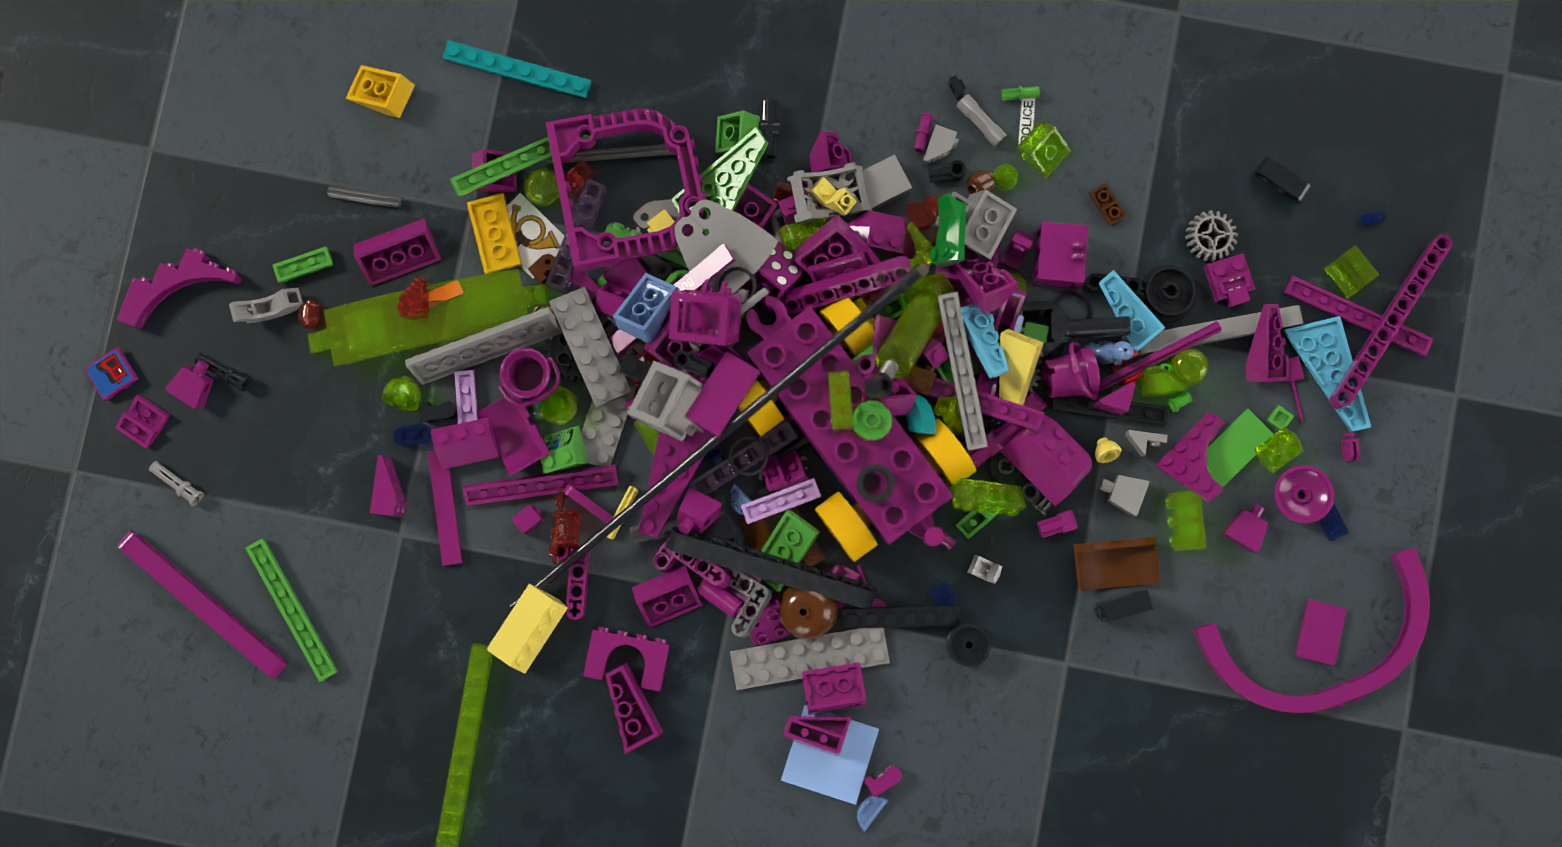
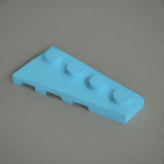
[1099,270,1165,352]
[961,304,1009,378]

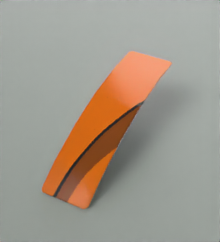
[406,280,463,318]

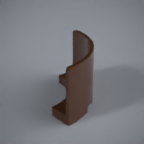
[1074,537,1161,591]

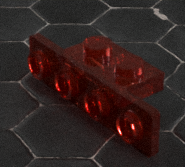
[549,488,583,564]

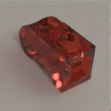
[565,160,597,196]

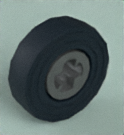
[989,451,1022,484]

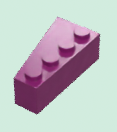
[605,663,663,754]

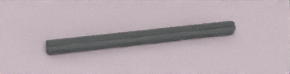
[544,144,694,164]

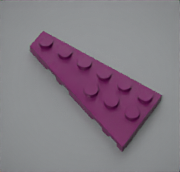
[638,430,713,537]

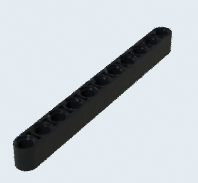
[667,527,877,609]

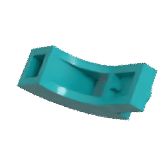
[906,393,936,434]

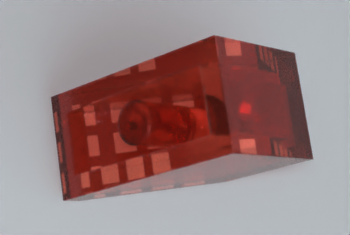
[397,275,429,320]

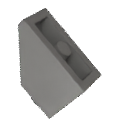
[922,125,959,166]

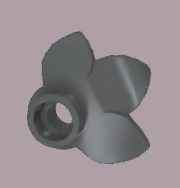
[643,254,673,281]

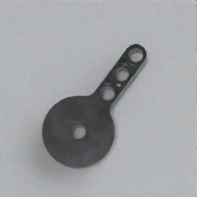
[1084,265,1197,322]

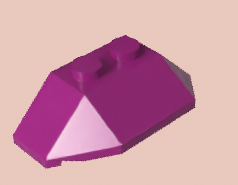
[848,210,916,260]
[603,258,651,292]

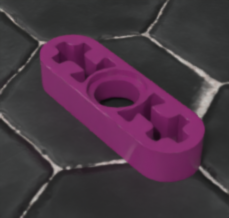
[563,484,613,524]

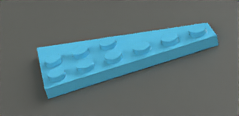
[1283,316,1371,432]

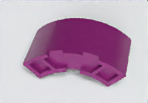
[478,393,550,476]

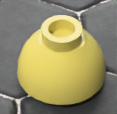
[1095,437,1122,463]

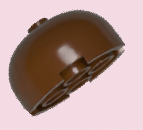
[779,586,838,639]

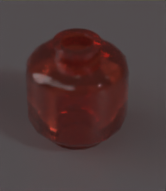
[298,300,324,329]

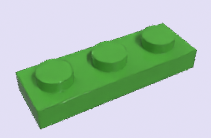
[272,246,334,284]

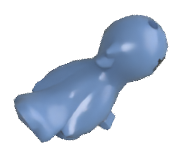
[1084,340,1138,366]

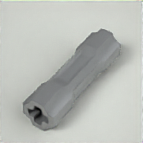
[956,94,1006,147]

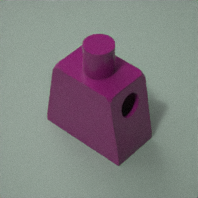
[165,360,213,409]
[677,487,722,534]
[1221,504,1268,553]

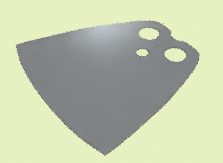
[674,200,778,292]

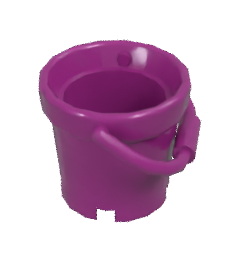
[1042,342,1100,400]
[499,348,561,406]

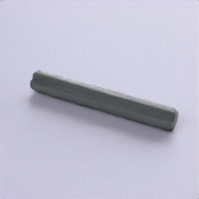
[327,186,402,208]

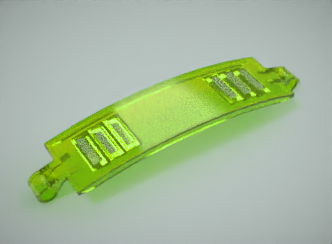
[307,269,551,366]

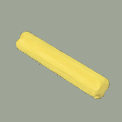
[607,486,639,539]

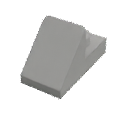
[1125,430,1168,457]

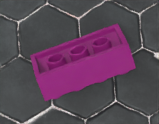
[353,218,441,286]

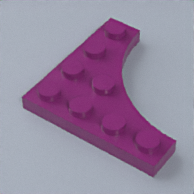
[1156,411,1225,503]

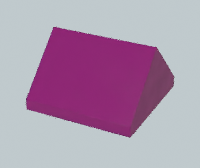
[1093,381,1136,416]

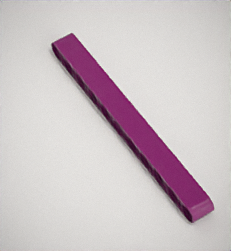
[1329,235,1452,409]
[117,530,288,679]

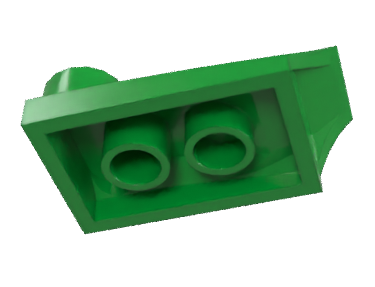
[930,194,966,268]

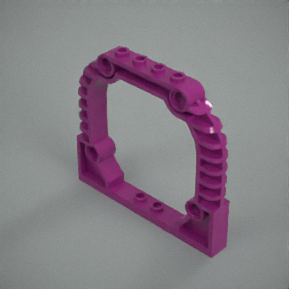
[546,108,706,272]

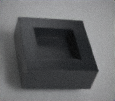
[948,75,965,100]

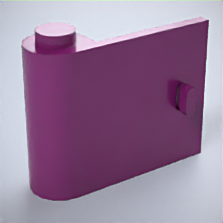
[697,565,763,619]

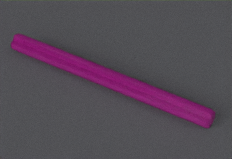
[1100,321,1222,391]

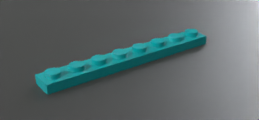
[442,40,592,100]

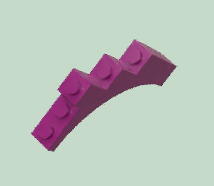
[117,248,242,329]
[975,288,1026,415]

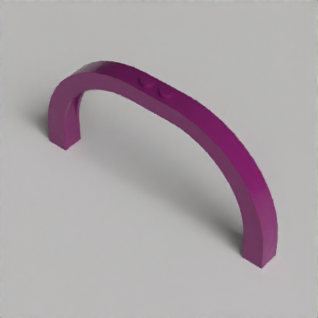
[1192,548,1430,713]

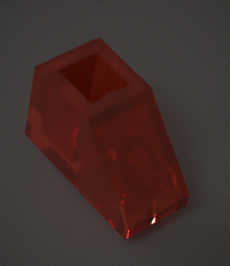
[905,195,942,234]

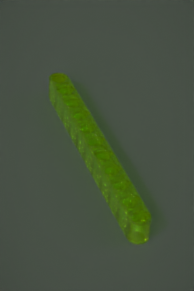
[435,643,493,847]

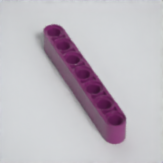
[784,256,911,314]

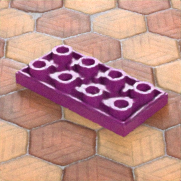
[684,351,760,438]

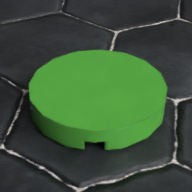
[852,401,892,441]

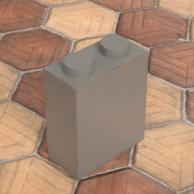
[852,155,912,210]

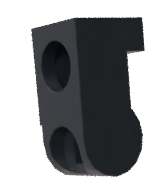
[420,401,457,423]

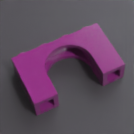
[583,626,671,691]

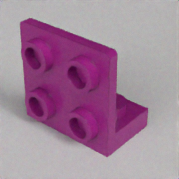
[743,592,791,647]

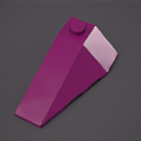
[951,248,1018,314]
[1245,304,1289,382]

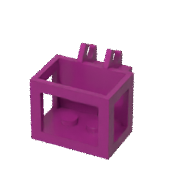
[669,279,742,345]

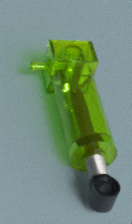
[865,271,962,398]

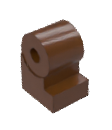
[528,254,556,284]

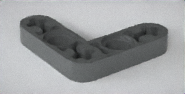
[720,567,771,638]

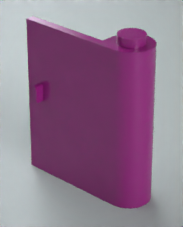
[857,315,905,374]

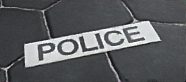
[1018,98,1035,149]

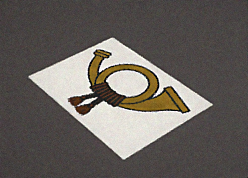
[507,193,569,279]

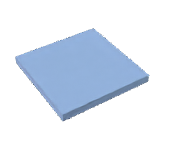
[781,705,879,805]

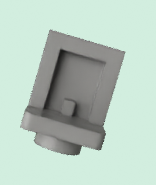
[968,555,1002,584]

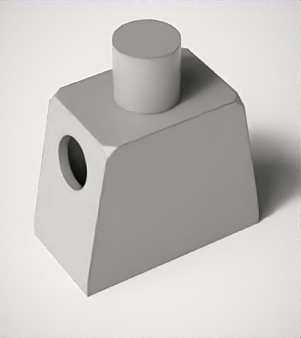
[1099,475,1150,517]

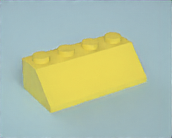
[487,583,567,673]

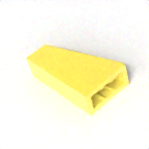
[999,329,1043,405]

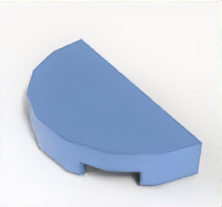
[730,484,753,515]
[857,796,888,832]

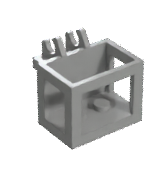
[935,189,1017,261]
[627,361,704,441]

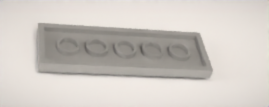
[549,287,631,407]

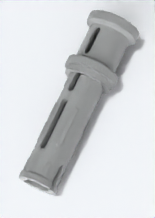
[149,461,204,506]

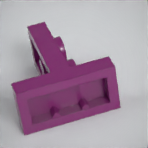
[1001,228,1034,271]

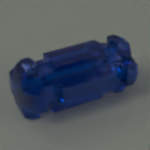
[1361,211,1386,225]

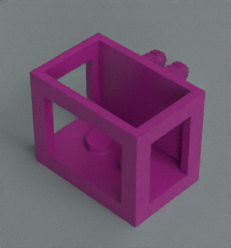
[1032,222,1089,290]

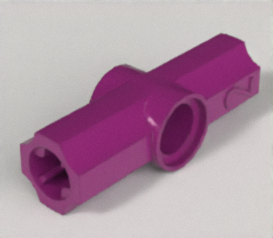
[967,422,1020,467]

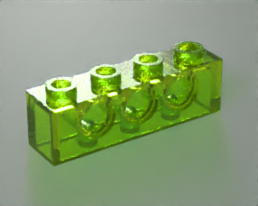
[949,478,1026,516]

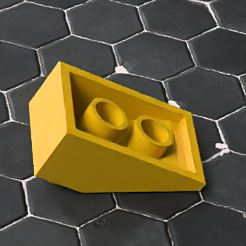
[346,65,415,118]

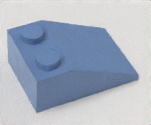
[613,273,677,344]

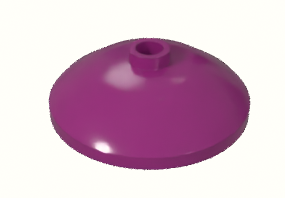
[1274,465,1334,523]

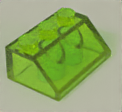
[1166,491,1207,551]

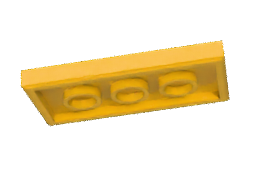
[467,193,523,275]

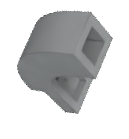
[229,288,304,324]

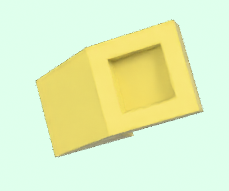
[809,177,857,216]

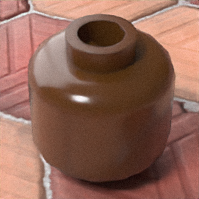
[967,170,995,194]

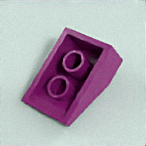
[643,308,696,371]
[370,455,407,517]

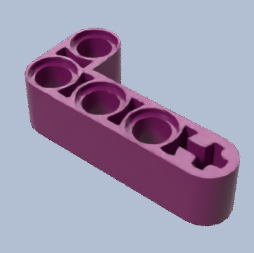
[653,538,731,589]
[551,543,590,620]

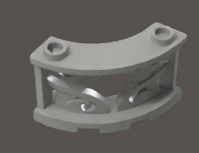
[787,163,872,223]

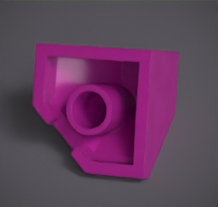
[809,131,853,173]

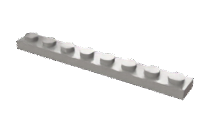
[938,292,988,451]

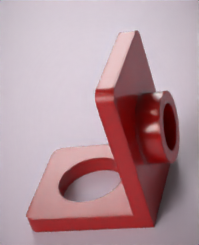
[1111,359,1142,386]

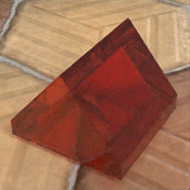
[773,181,793,201]

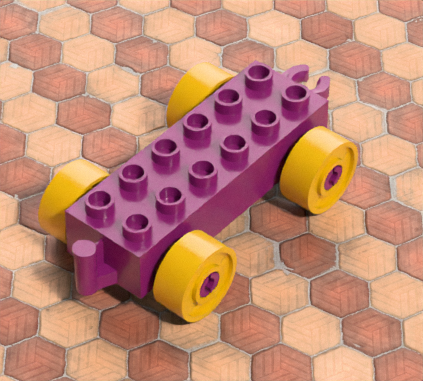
[738,296,976,562]

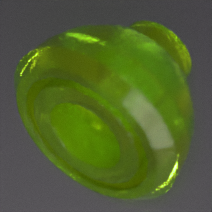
[993,164,1018,190]

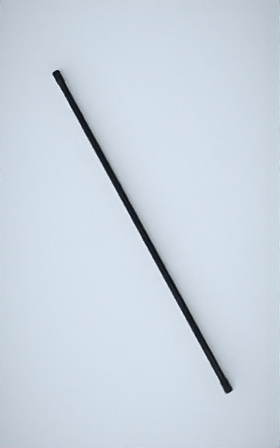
[509,268,921,609]

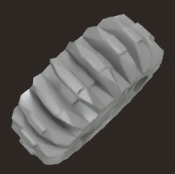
[1185,210,1238,262]

